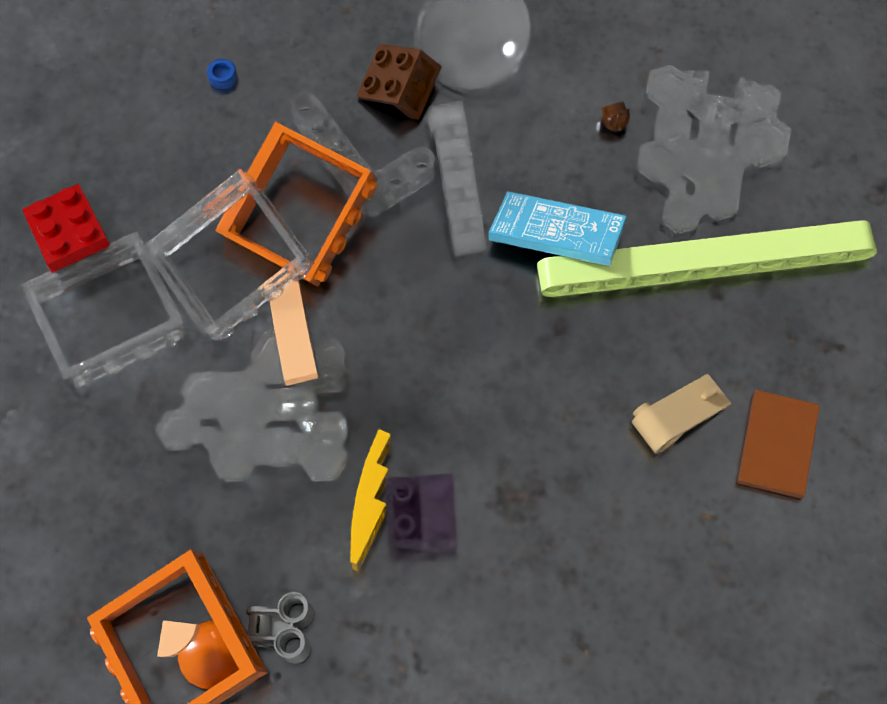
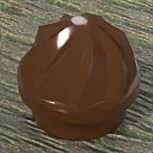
[600,101,630,131]

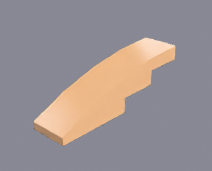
[268,280,318,386]

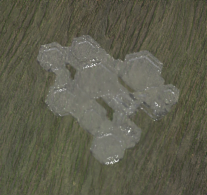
[636,64,791,235]
[155,330,349,482]

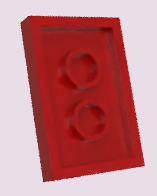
[22,183,110,273]

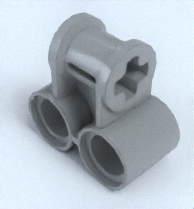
[246,592,314,664]

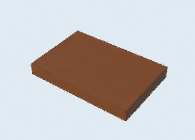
[737,390,820,499]

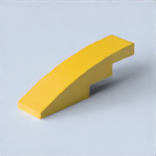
[350,429,392,572]

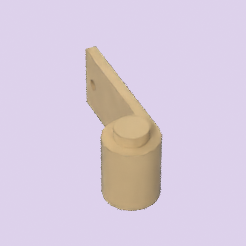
[631,374,732,454]

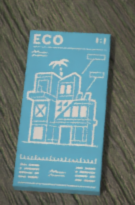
[489,191,626,266]

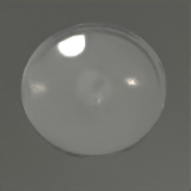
[415,0,532,92]

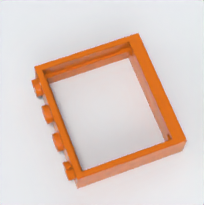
[215,121,378,287]
[87,549,268,704]

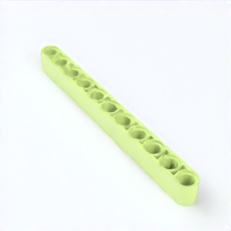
[537,220,877,297]

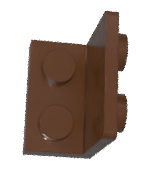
[357,44,442,120]

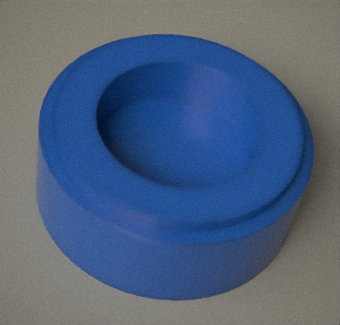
[207,59,238,89]

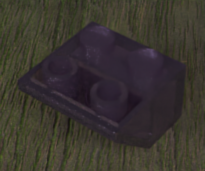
[385,474,457,551]

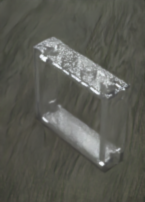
[142,169,315,340]
[20,231,189,391]

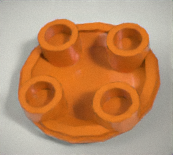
[178,620,239,689]

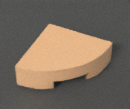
[157,620,201,657]

